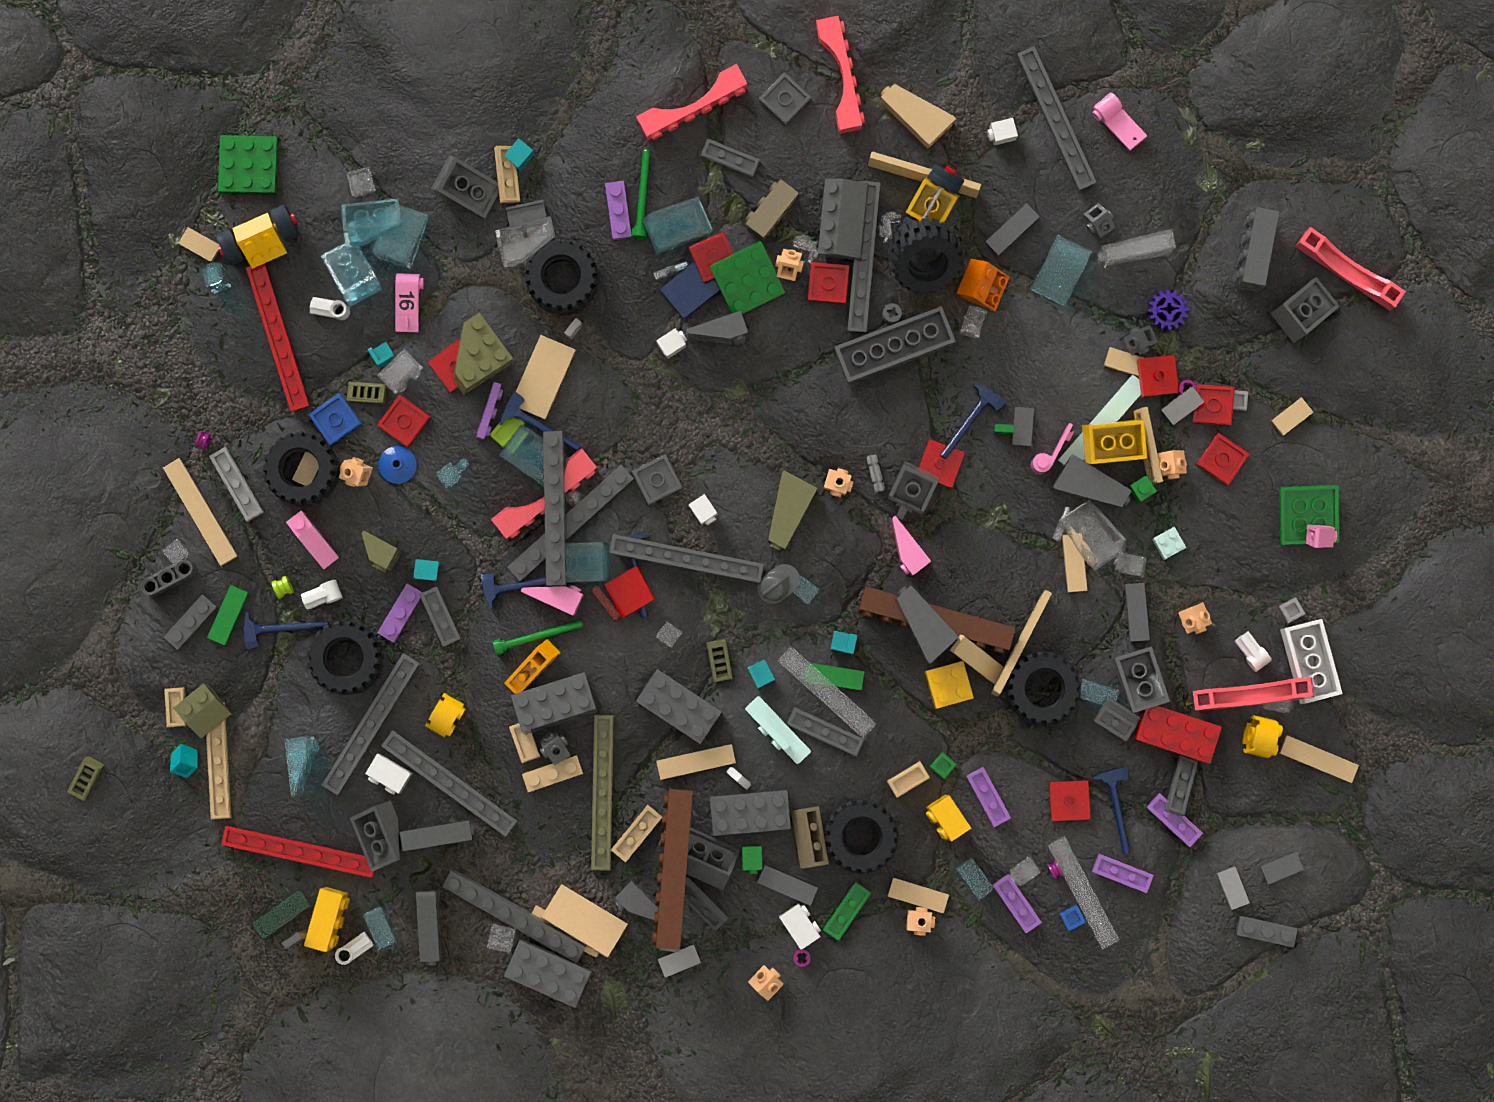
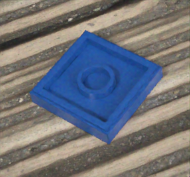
[308,393,362,446]

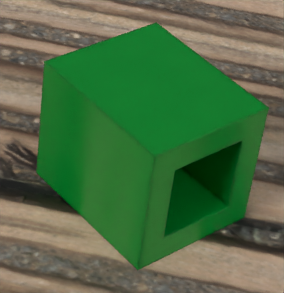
[1128,475,1157,504]
[742,846,762,874]

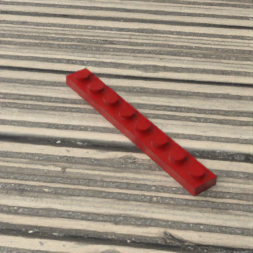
[246,263,310,412]
[221,826,375,878]

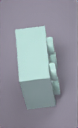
[1152,527,1186,560]

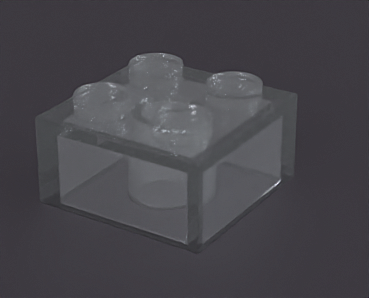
[346,167,377,198]
[487,923,517,953]

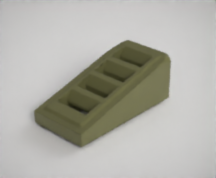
[347,382,387,405]
[706,639,733,682]
[67,756,104,801]

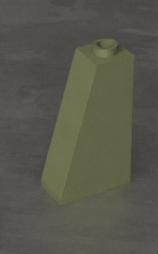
[768,470,818,551]

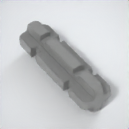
[867,455,885,492]

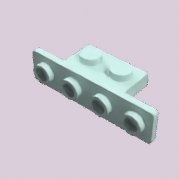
[745,696,811,764]

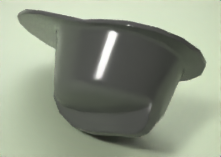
[757,564,800,604]

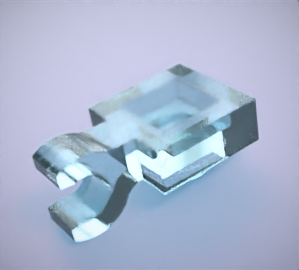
[435,458,470,489]

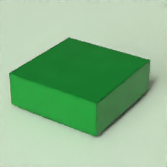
[993,424,1014,435]
[929,752,957,779]

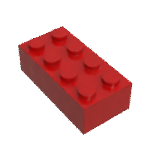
[1133,706,1222,764]

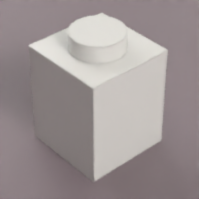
[987,118,1018,146]
[656,328,687,359]
[689,494,718,525]

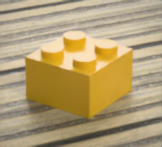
[924,661,974,709]

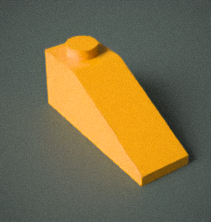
[504,639,561,694]

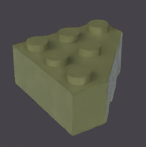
[453,312,513,395]

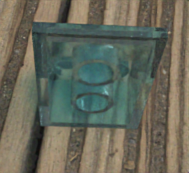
[642,197,713,254]
[341,199,401,247]
[372,203,429,269]
[1031,235,1092,306]
[321,238,383,307]
[499,425,569,487]
[566,542,609,583]
[285,736,319,797]

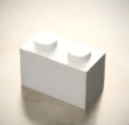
[365,754,413,795]
[779,903,821,950]

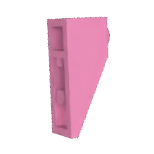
[286,511,339,569]
[891,516,931,576]
[521,585,584,616]

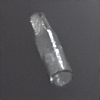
[653,261,688,280]
[1052,507,1071,542]

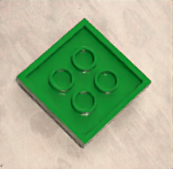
[218,135,278,194]
[709,241,785,314]
[1279,485,1339,545]

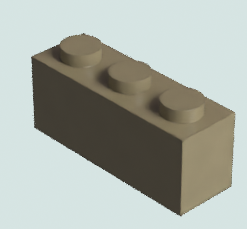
[745,179,799,241]
[791,806,829,869]

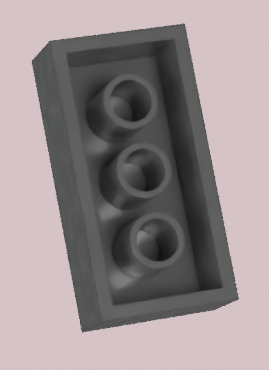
[1234,207,1279,293]
[636,669,722,744]
[511,672,598,735]
[710,790,791,836]
[504,939,592,1008]

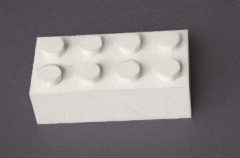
[1280,619,1343,704]

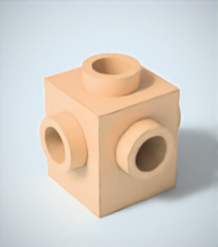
[775,249,804,281]
[1157,450,1187,479]
[339,457,373,487]
[823,468,854,497]
[1178,603,1212,634]
[906,907,935,936]
[748,965,784,1001]

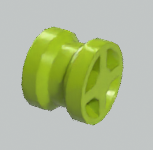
[272,576,294,599]

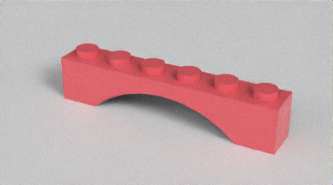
[816,16,865,134]
[636,64,747,141]
[1295,227,1406,311]
[491,448,597,539]
[1193,677,1315,712]

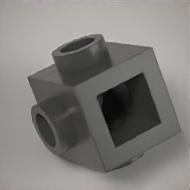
[1083,203,1115,238]
[1123,325,1158,355]
[540,731,571,766]

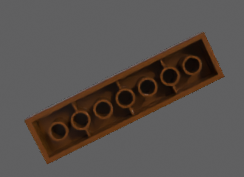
[858,586,1015,654]
[652,789,693,952]

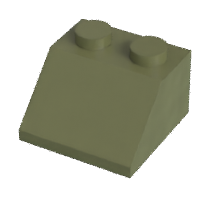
[362,530,402,572]
[173,683,232,738]

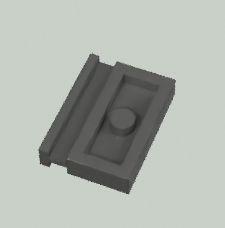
[506,200,549,236]
[1093,697,1141,741]

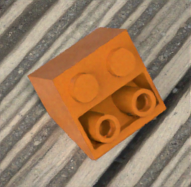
[957,259,1009,311]

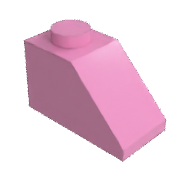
[1306,525,1337,548]

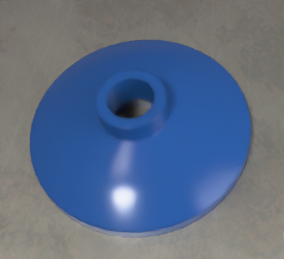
[379,446,417,484]

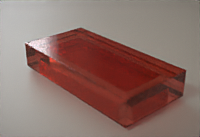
[592,586,621,621]

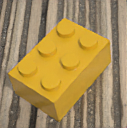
[1082,420,1147,464]
[926,795,971,841]
[304,887,350,952]

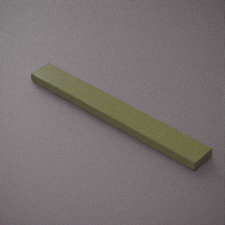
[591,715,614,870]

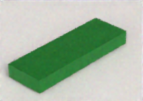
[207,585,249,646]
[805,662,865,690]
[822,882,871,941]

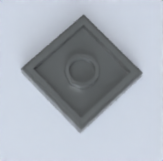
[758,72,812,126]
[632,454,683,505]

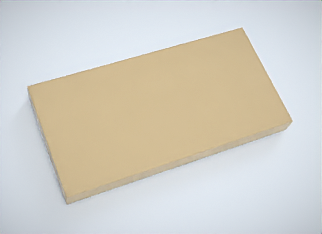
[516,335,576,420]
[541,884,628,958]

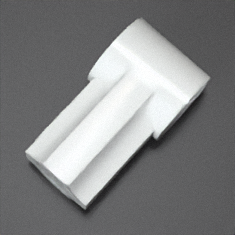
[310,297,350,320]
[301,580,343,610]
[1234,631,1272,672]
[335,932,374,965]

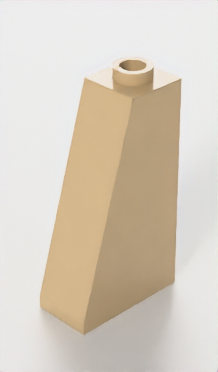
[880,84,956,149]

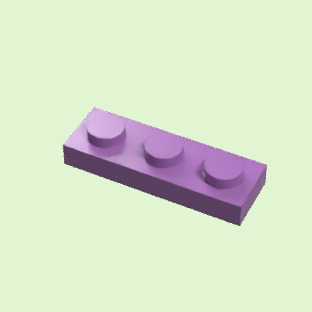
[605,181,632,240]
[475,382,503,440]
[377,584,423,643]
[966,767,1011,827]
[1146,793,1203,847]
[1092,854,1154,893]
[993,874,1042,933]

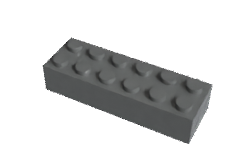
[834,306,956,385]

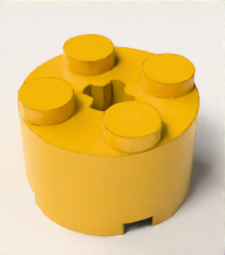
[425,693,465,738]
[1242,715,1283,758]

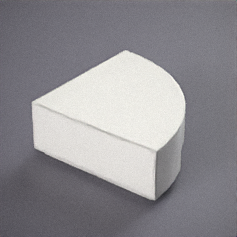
[727,767,751,790]

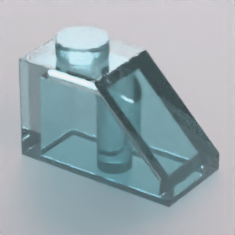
[202,262,232,294]

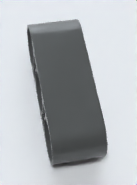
[141,560,196,596]

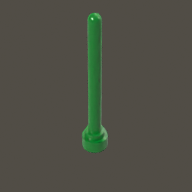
[631,149,650,239]
[493,621,584,656]

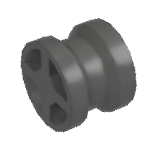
[882,303,902,325]

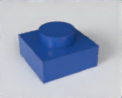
[1059,905,1086,931]

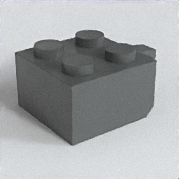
[888,461,939,520]

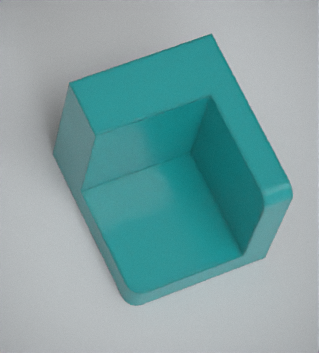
[505,138,535,171]
[368,342,397,369]
[413,559,441,581]
[830,631,857,655]
[747,660,775,688]
[170,744,198,778]

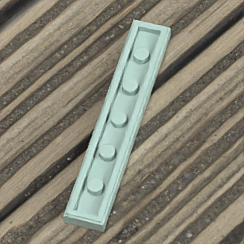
[1058,375,1141,466]

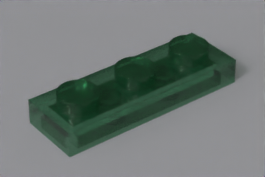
[252,889,312,940]

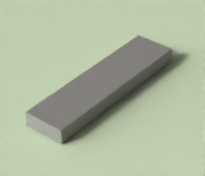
[209,447,264,522]

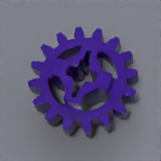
[1147,289,1190,331]

